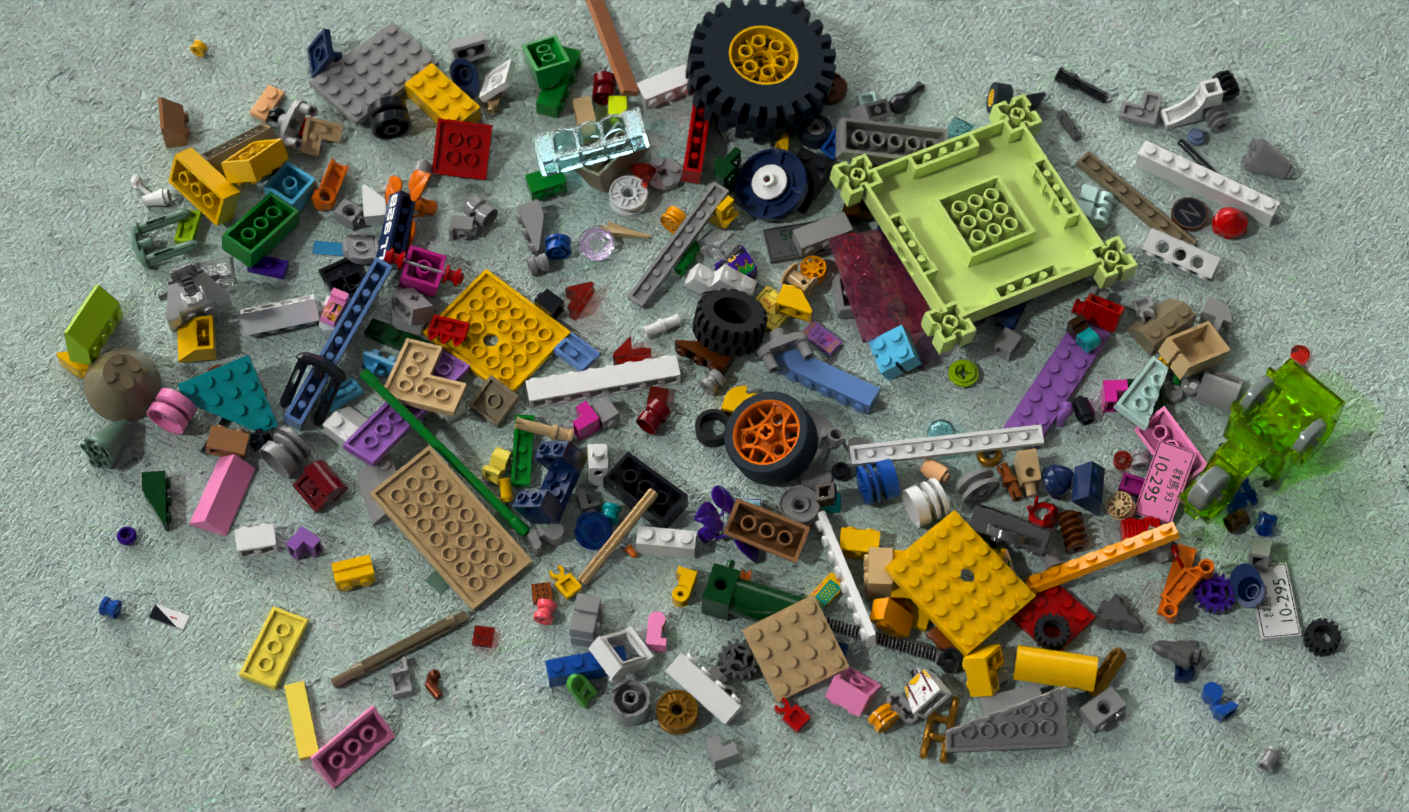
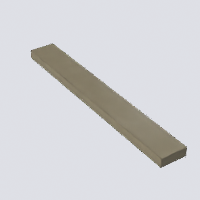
[1076,151,1198,257]

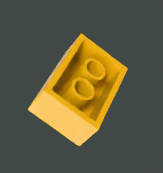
[221,139,289,185]

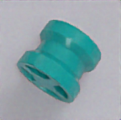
[600,502,621,525]

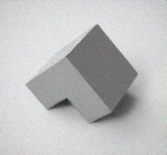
[706,735,739,771]

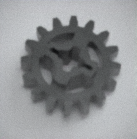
[718,639,760,682]

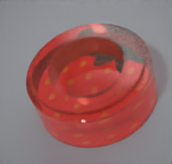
[1290,345,1310,365]

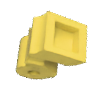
[482,447,513,485]

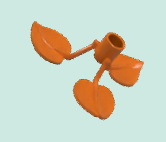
[385,170,437,252]

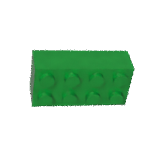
[222,192,300,268]

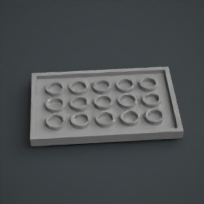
[309,22,439,127]

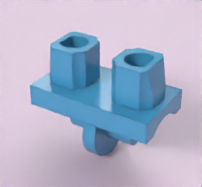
[362,349,397,378]

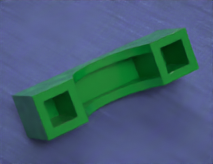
[536,46,584,118]

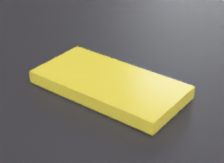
[239,606,310,691]

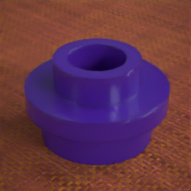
[117,526,137,546]

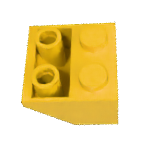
[177,315,217,363]

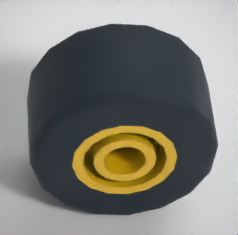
[986,82,1013,114]

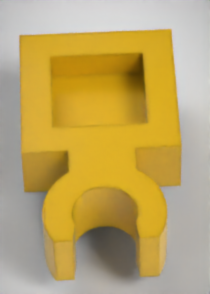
[549,565,583,600]

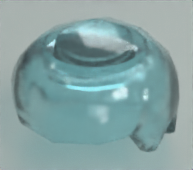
[927,419,956,437]

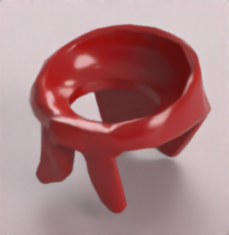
[1027,496,1059,529]

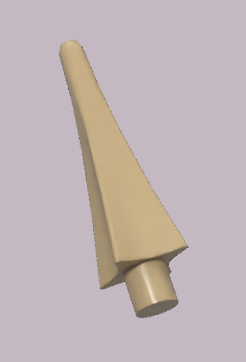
[486,92,502,114]
[600,221,650,239]

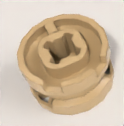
[1106,491,1136,521]

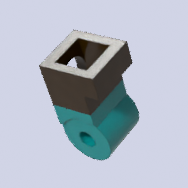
[1066,313,1101,353]
[816,482,842,514]

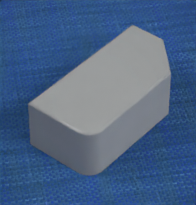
[391,310,429,336]

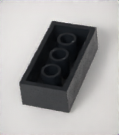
[603,452,688,528]

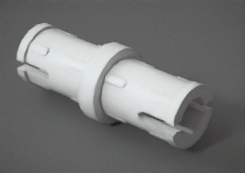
[642,314,681,338]

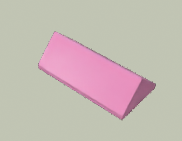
[1134,406,1209,487]
[189,454,256,536]
[310,705,395,789]

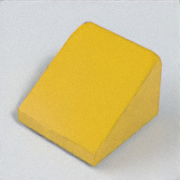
[775,133,789,151]

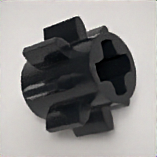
[249,428,273,451]

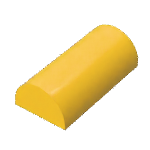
[1013,645,1098,692]

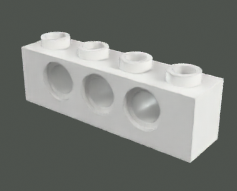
[1142,228,1222,280]

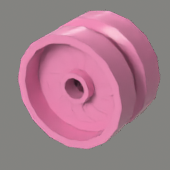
[146,388,197,435]

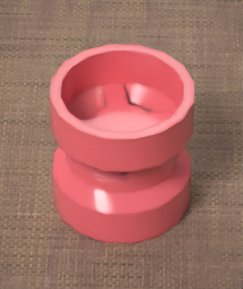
[533,598,557,625]

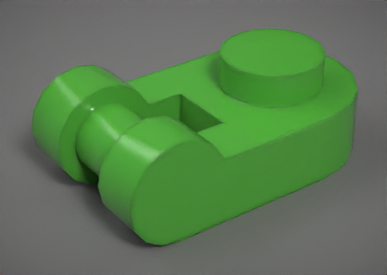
[566,673,598,709]

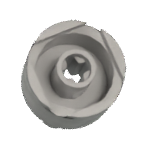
[610,679,651,727]

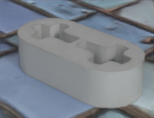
[886,692,918,726]

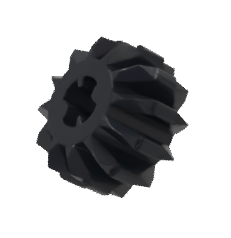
[1212,70,1240,102]

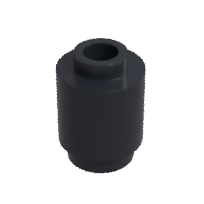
[1072,396,1096,426]

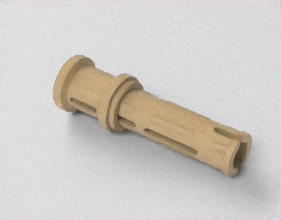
[514,417,574,442]

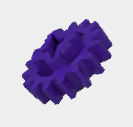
[1193,572,1236,615]

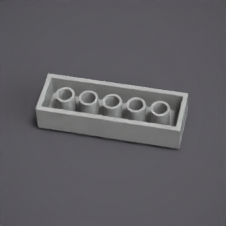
[836,117,948,165]

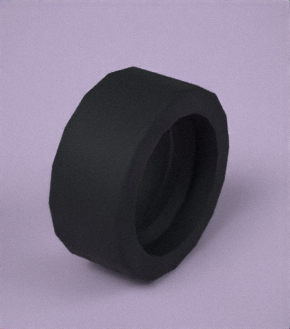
[695,409,729,447]

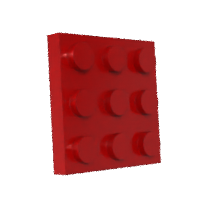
[431,118,493,180]
[1011,585,1095,651]

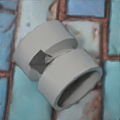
[463,194,498,228]

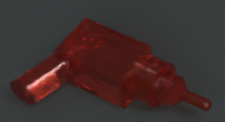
[628,162,657,188]

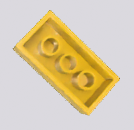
[404,63,482,124]
[168,147,241,226]

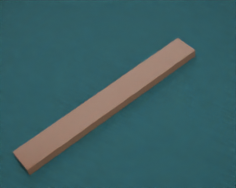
[585,0,640,97]

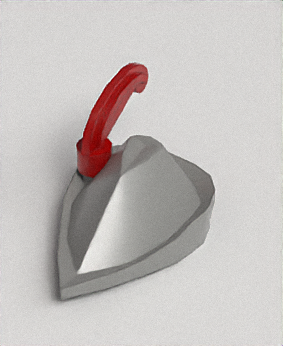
[1147,525,1185,569]

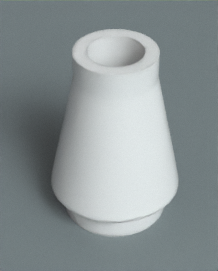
[143,188,172,207]

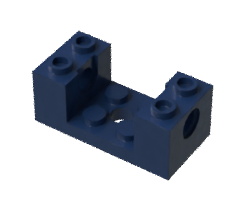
[513,440,588,524]

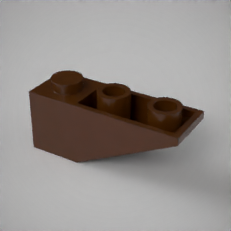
[674,340,735,376]

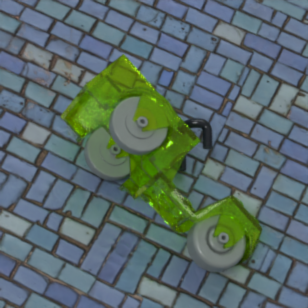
[1177,357,1346,525]

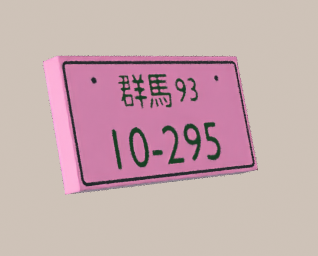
[1135,440,1197,524]

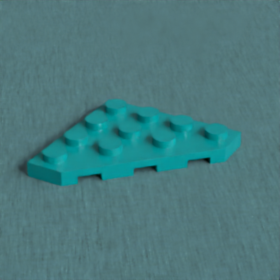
[178,355,279,431]

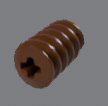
[1057,510,1089,554]

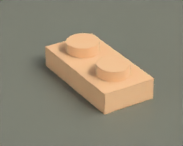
[250,85,285,123]

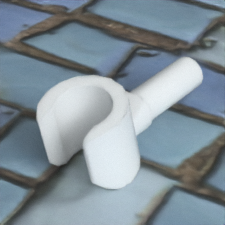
[130,174,151,195]

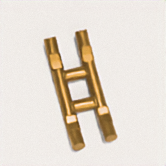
[919,696,960,764]

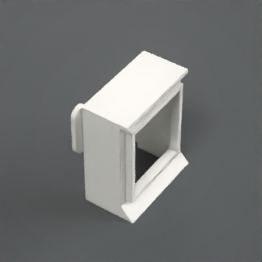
[588,626,653,683]

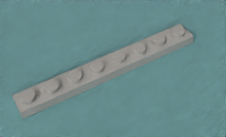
[627,181,729,309]

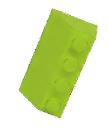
[64,284,123,365]

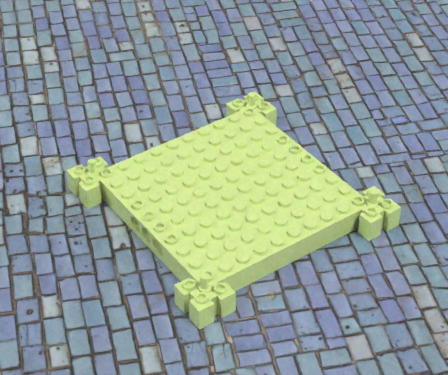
[830,94,1138,355]

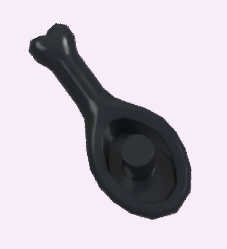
[888,81,925,114]

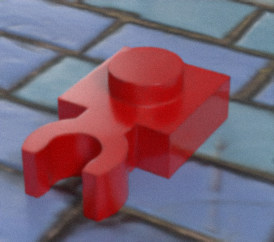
[774,698,811,733]

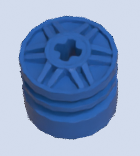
[856,458,900,506]

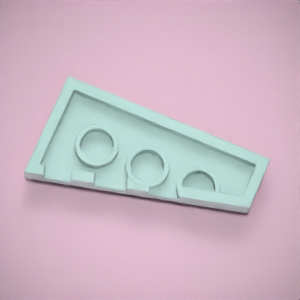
[1113,356,1169,431]

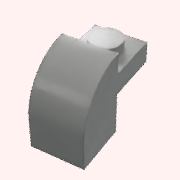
[1199,297,1232,336]

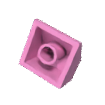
[825,667,882,717]

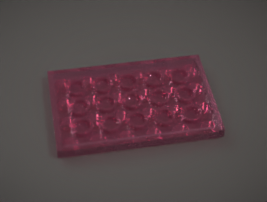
[829,229,927,343]

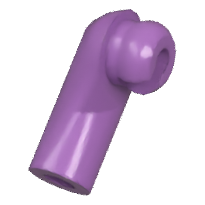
[1056,402,1074,428]

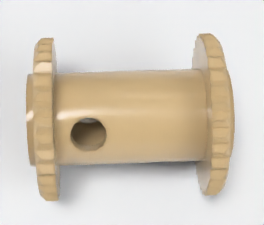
[780,263,818,299]

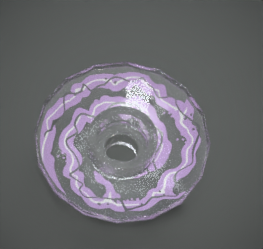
[579,225,616,261]

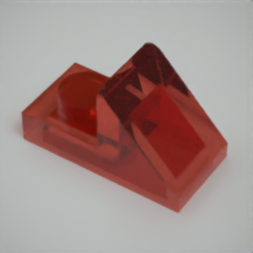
[565,281,595,321]
[613,336,651,365]

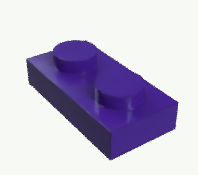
[247,256,289,280]

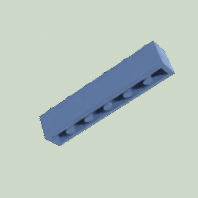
[774,348,880,415]

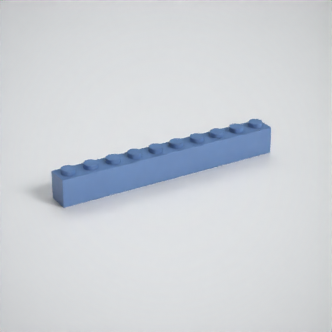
[283,257,393,431]

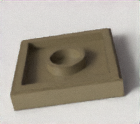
[468,375,521,428]

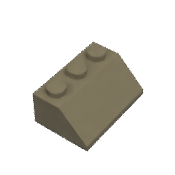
[1126,298,1196,356]

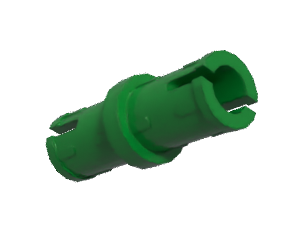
[674,240,702,276]

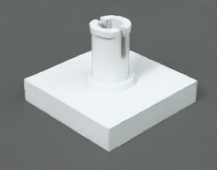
[479,59,516,102]

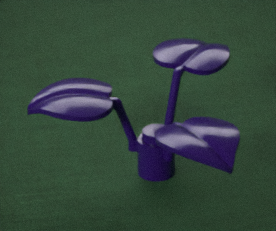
[694,485,759,564]

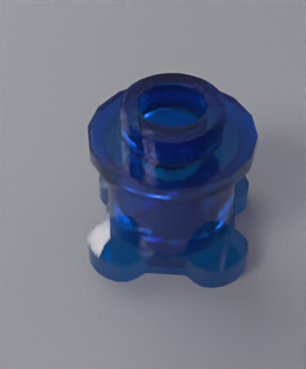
[1254,511,1278,537]

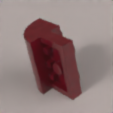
[292,460,348,513]

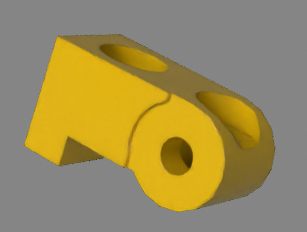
[672,566,698,608]

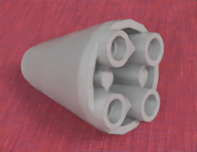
[1240,136,1295,179]

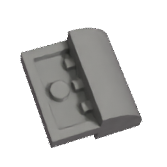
[1195,368,1244,413]

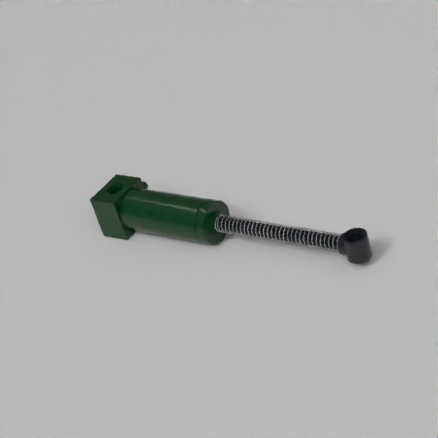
[702,560,961,673]

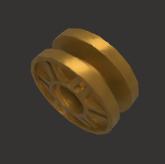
[656,689,699,735]

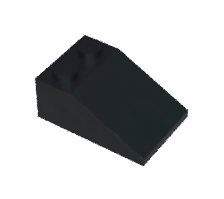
[795,146,834,215]

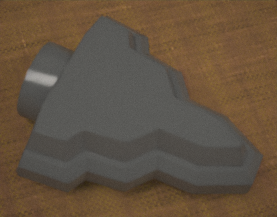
[1096,594,1144,633]
[1152,640,1202,670]

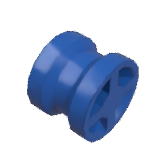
[99,596,122,619]

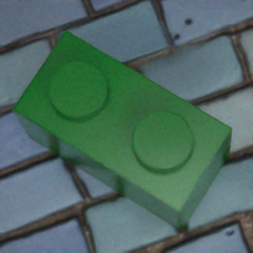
[525,164,568,201]

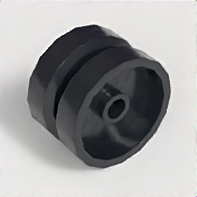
[367,96,412,140]

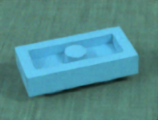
[320,376,363,413]

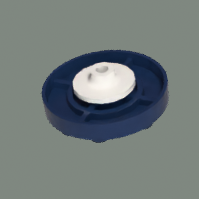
[735,148,809,222]

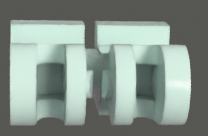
[1077,183,1115,229]

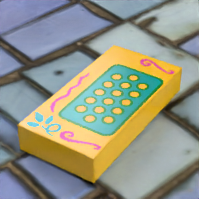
[808,572,841,608]

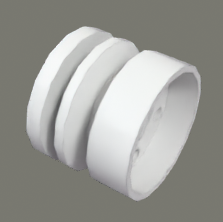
[902,478,950,528]

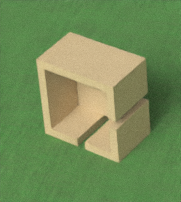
[863,547,893,600]

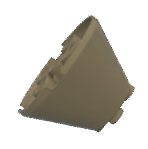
[84,348,161,422]

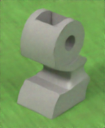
[527,523,565,557]

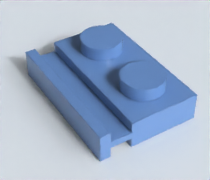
[553,332,600,372]

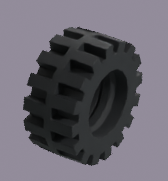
[1033,613,1070,651]
[1303,618,1341,657]

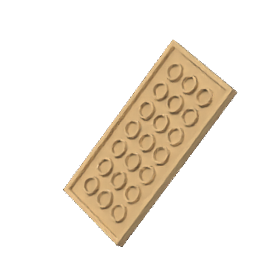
[369,445,532,612]

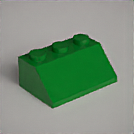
[522,35,571,90]

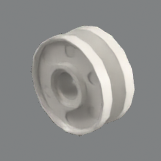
[609,175,648,217]

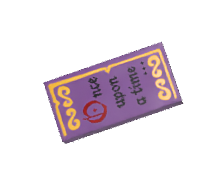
[802,320,842,357]

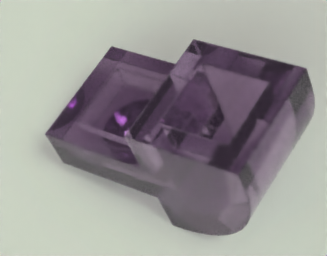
[915,333,938,371]

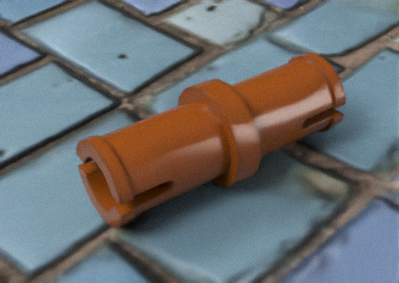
[996,462,1024,502]

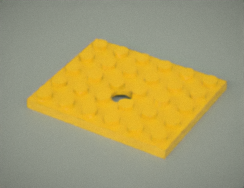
[423,269,571,392]
[883,510,1036,657]

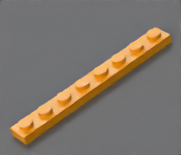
[1025,522,1180,594]

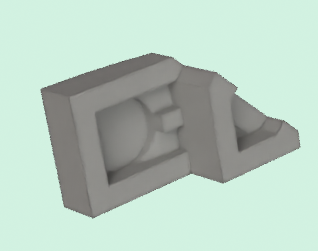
[390,657,413,699]

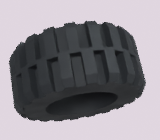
[692,288,768,357]

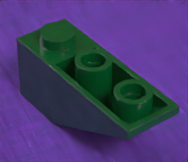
[142,470,172,531]

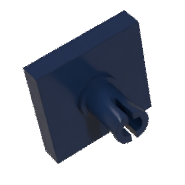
[307,28,343,78]

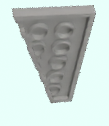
[945,686,1067,752]

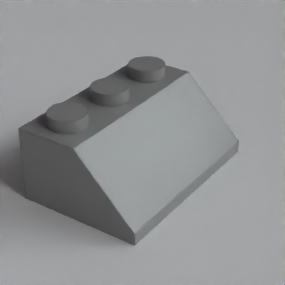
[356,455,396,526]

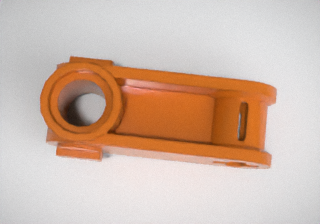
[311,158,349,211]

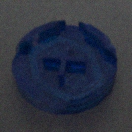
[574,511,613,550]

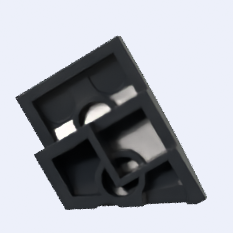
[318,257,364,298]

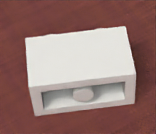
[234,523,279,559]

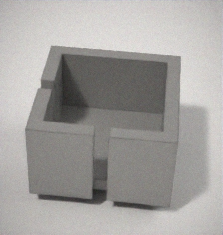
[569,593,605,648]

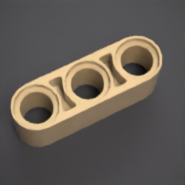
[572,95,600,145]

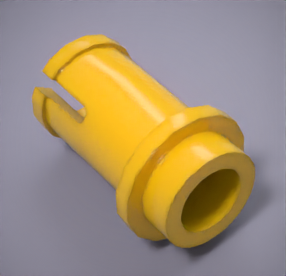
[498,477,515,502]

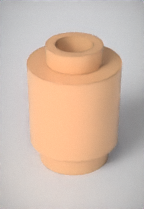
[920,458,950,484]

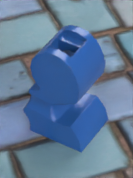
[1201,682,1239,723]

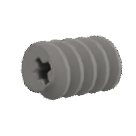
[1202,102,1231,133]

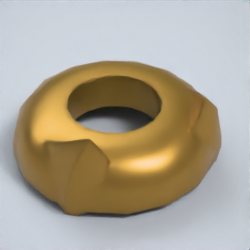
[977,450,1002,468]

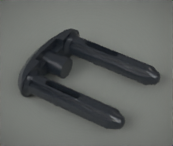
[280,352,346,426]

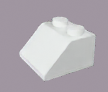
[323,406,368,447]

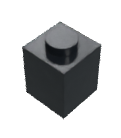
[534,288,565,319]

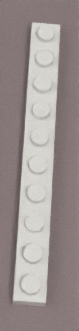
[849,424,1044,467]

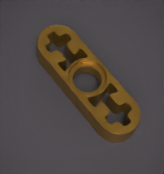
[1087,647,1127,698]

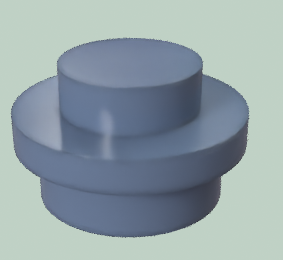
[1187,128,1206,146]

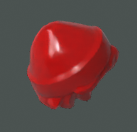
[1212,207,1248,239]

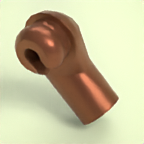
[425,669,443,700]

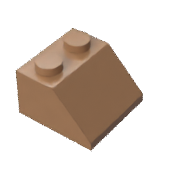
[158,97,191,148]

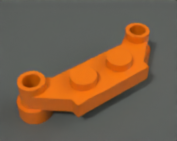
[1160,559,1215,624]

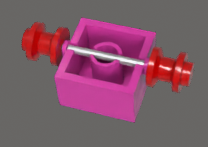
[383,245,464,298]

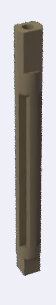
[330,610,468,688]

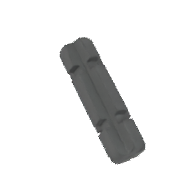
[1056,109,1082,141]

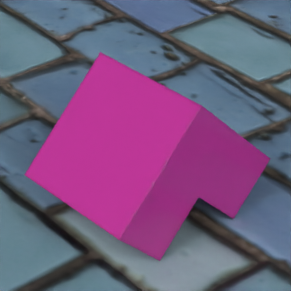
[1100,379,1128,413]
[572,401,600,441]

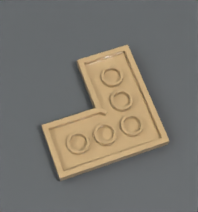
[381,338,467,417]

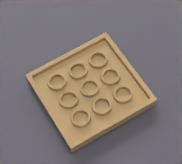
[742,594,850,702]

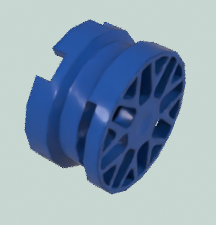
[545,234,572,260]

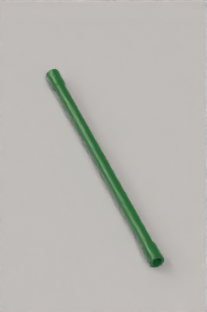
[359,368,531,537]

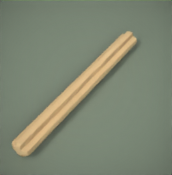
[578,488,658,585]

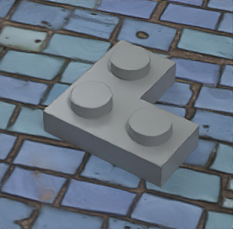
[1118,90,1163,128]

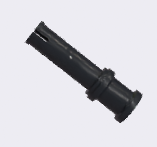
[1054,66,1109,103]

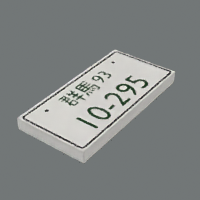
[1254,563,1301,641]

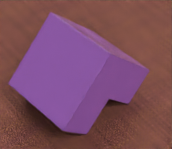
[286,526,323,561]

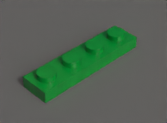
[511,415,535,487]

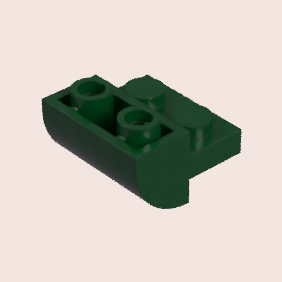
[714,147,742,194]

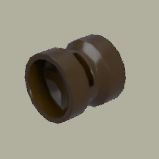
[1223,508,1250,534]

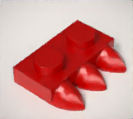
[427,314,470,347]

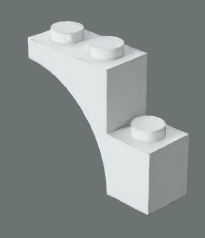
[1160,78,1223,129]
[684,263,757,296]

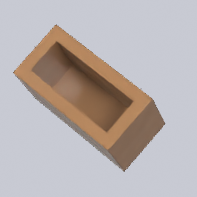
[206,425,250,460]

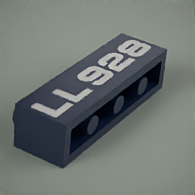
[376,191,416,269]

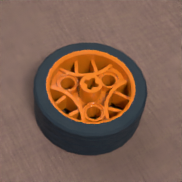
[724,391,819,486]

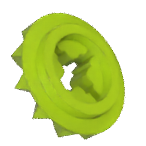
[948,359,979,388]

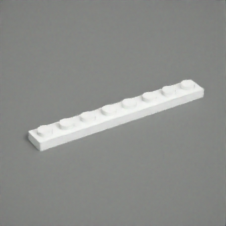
[815,511,876,648]

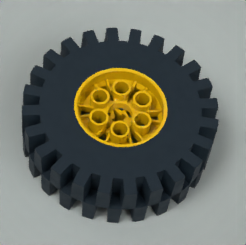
[685,0,836,142]

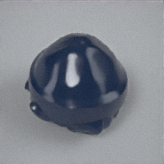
[1041,464,1074,501]

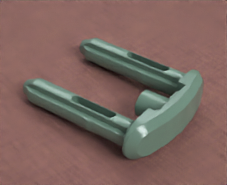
[131,209,199,269]

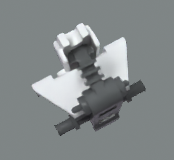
[158,262,234,332]

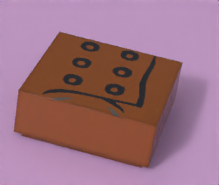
[531,582,553,605]

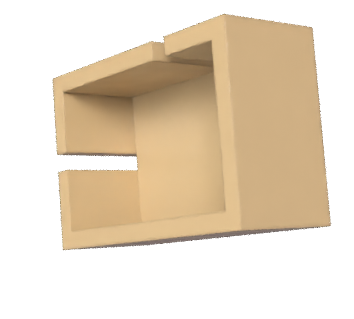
[1158,321,1231,380]

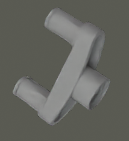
[278,100,318,150]
[757,328,814,374]

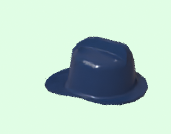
[449,58,479,100]
[1230,563,1267,608]

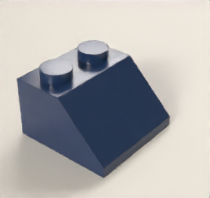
[1071,461,1105,516]

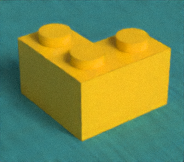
[963,644,1004,697]

